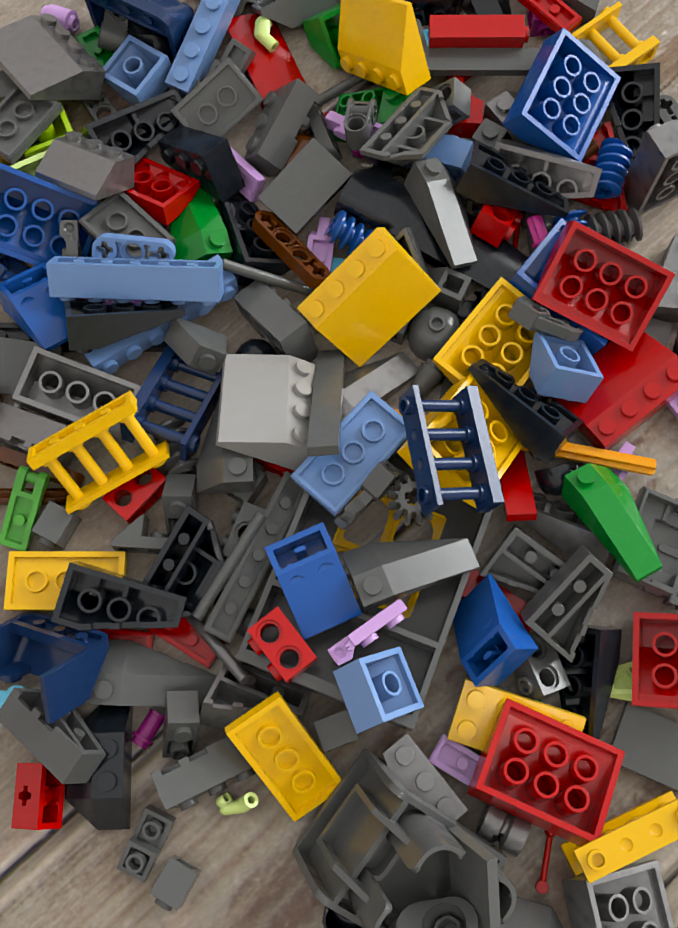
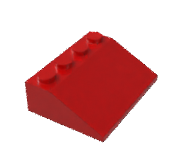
[531,220,675,352]
[549,332,678,450]
[632,612,678,709]
[466,698,625,846]

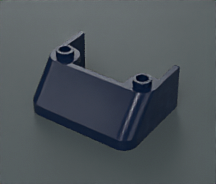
[85,0,194,60]
[0,611,110,724]

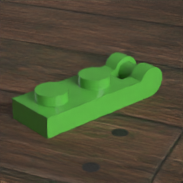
[0,465,50,551]

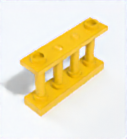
[572,2,660,67]
[26,390,170,514]
[559,790,678,884]

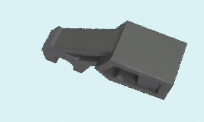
[508,295,584,342]
[334,459,402,530]

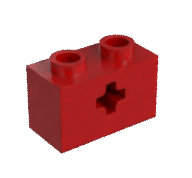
[11,763,65,830]

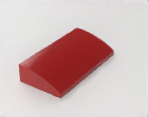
[226,13,306,111]
[106,157,200,226]

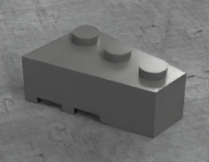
[233,280,318,363]

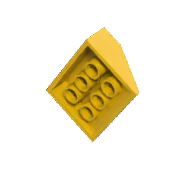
[338,0,431,96]
[297,227,442,367]
[432,277,552,386]
[397,373,523,509]

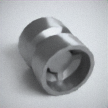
[475,803,532,857]

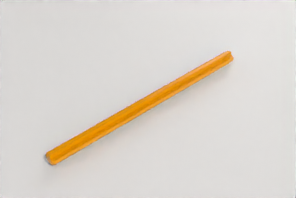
[394,409,657,476]

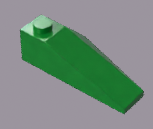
[302,3,342,69]
[170,187,233,261]
[561,463,662,583]

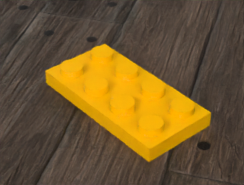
[4,551,128,611]
[447,678,586,751]
[225,691,342,822]

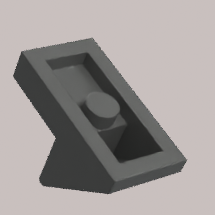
[111,514,168,554]

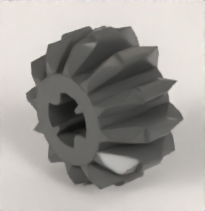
[387,474,438,526]

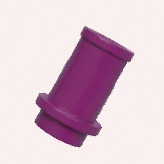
[131,708,164,750]

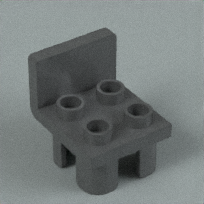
[292,749,517,928]

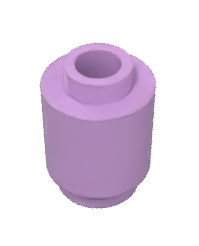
[40,4,80,36]

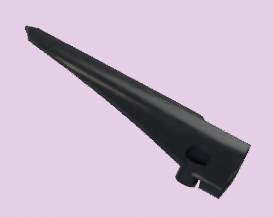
[334,156,528,290]

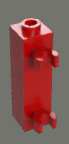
[428,15,529,48]

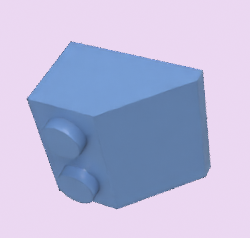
[103,35,172,105]
[529,331,604,403]
[333,646,424,734]

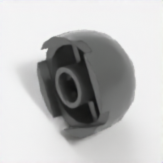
[408,306,461,362]

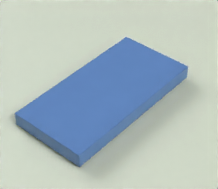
[290,391,407,518]

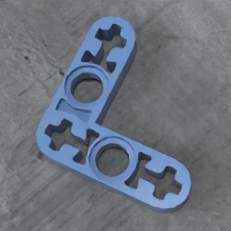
[92,233,176,305]

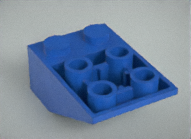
[0,262,68,351]
[264,522,362,640]
[453,574,539,687]

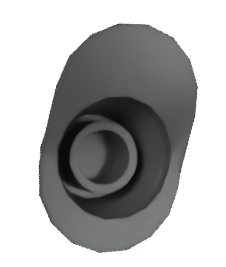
[396,896,478,928]

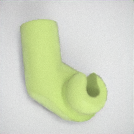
[254,16,279,53]
[215,792,258,815]

